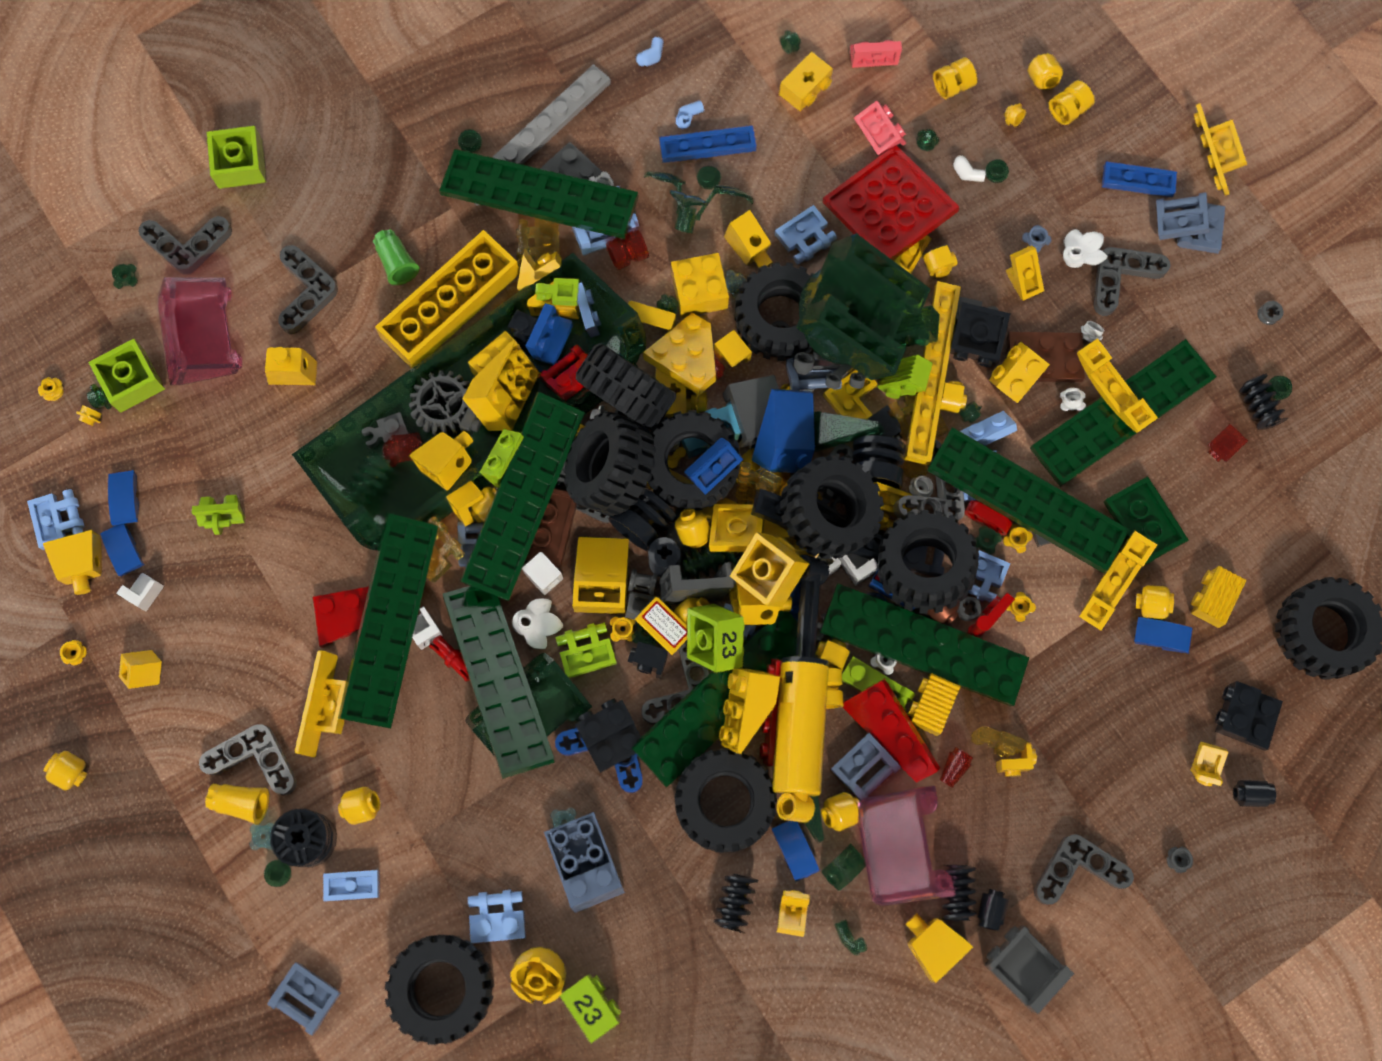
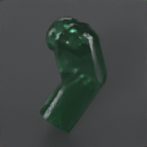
[834,919,868,956]

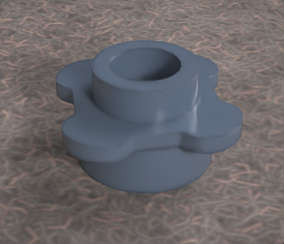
[1022,225,1051,252]

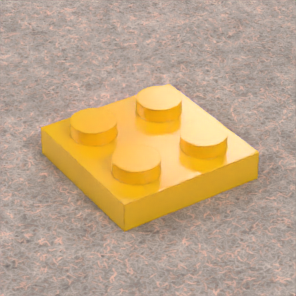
[709,504,764,552]

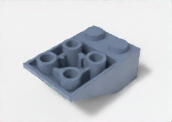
[544,812,625,913]

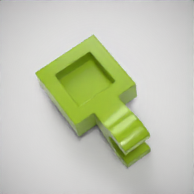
[535,278,579,306]

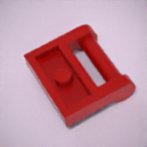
[538,344,587,402]
[967,593,1015,638]

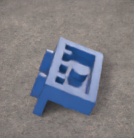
[526,303,574,365]

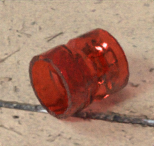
[605,229,649,271]

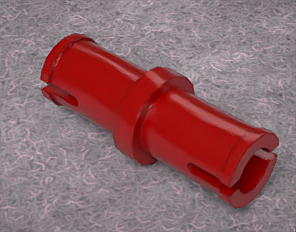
[429,635,470,682]

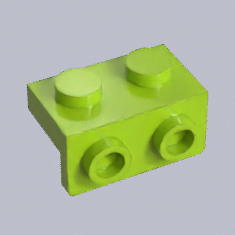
[480,429,524,488]

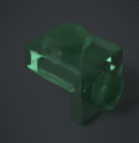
[821,843,869,891]

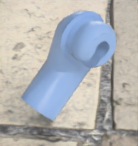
[636,37,663,66]
[676,100,704,129]

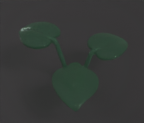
[644,171,754,233]

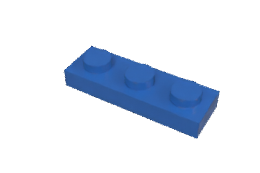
[1102,162,1177,197]

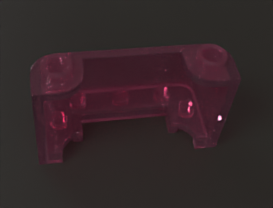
[158,277,242,386]
[858,786,955,906]

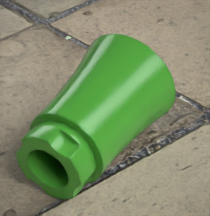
[373,229,420,285]

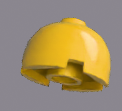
[510,947,566,1004]

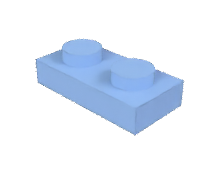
[578,282,601,338]
[960,411,1017,446]
[323,870,380,901]

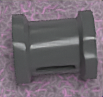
[628,569,658,596]

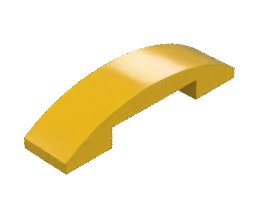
[1077,338,1158,433]
[1079,531,1157,631]

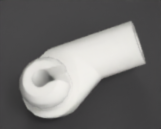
[953,155,985,182]

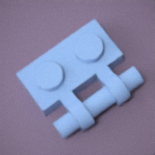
[774,205,837,265]
[27,489,85,550]
[968,550,1011,602]
[468,889,526,943]

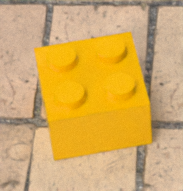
[671,253,729,318]
[730,532,809,607]

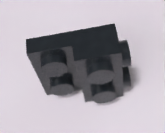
[950,302,1010,367]
[1215,681,1283,751]
[575,698,641,773]

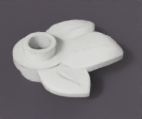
[1063,229,1107,268]
[512,598,563,649]

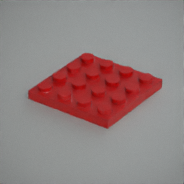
[823,145,959,266]

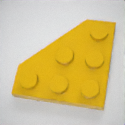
[643,312,716,395]

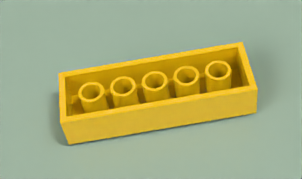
[375,230,520,370]

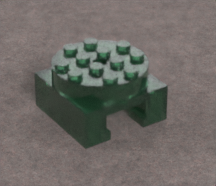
[796,233,930,380]

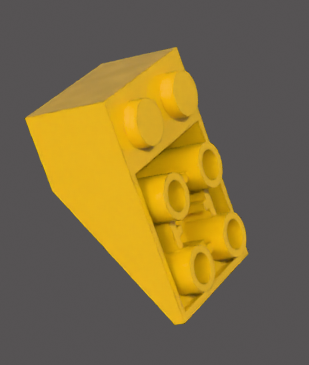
[462,340,539,431]
[572,537,629,614]
[719,668,780,754]

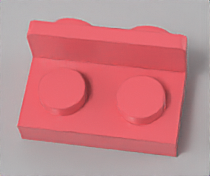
[850,40,902,68]
[854,101,907,156]

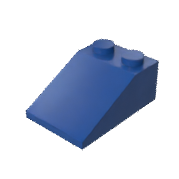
[752,389,815,473]

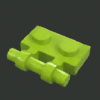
[555,622,617,679]

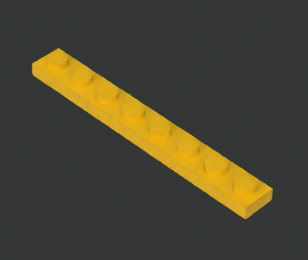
[905,281,961,465]

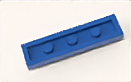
[659,125,756,163]

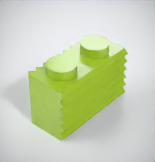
[878,354,933,399]

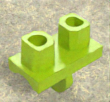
[192,495,245,535]

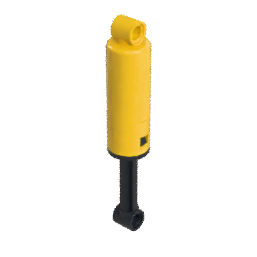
[773,555,830,823]

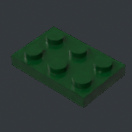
[1103,476,1189,565]

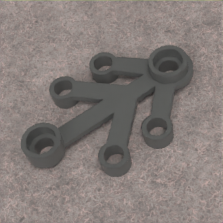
[793,345,887,389]

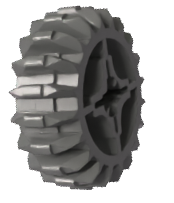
[409,370,470,436]

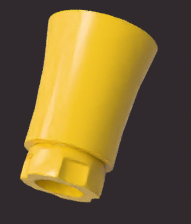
[205,784,269,825]

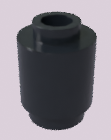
[1233,780,1276,807]
[977,889,1009,931]

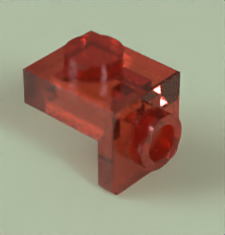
[1208,424,1248,462]
[383,433,423,468]

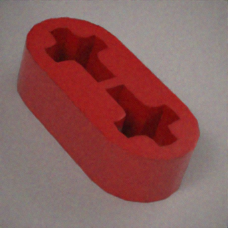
[965,500,1012,536]

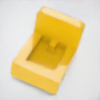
[1191,741,1228,786]
[996,742,1037,777]
[777,890,810,937]

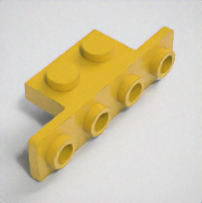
[1194,103,1247,196]
[295,650,346,757]

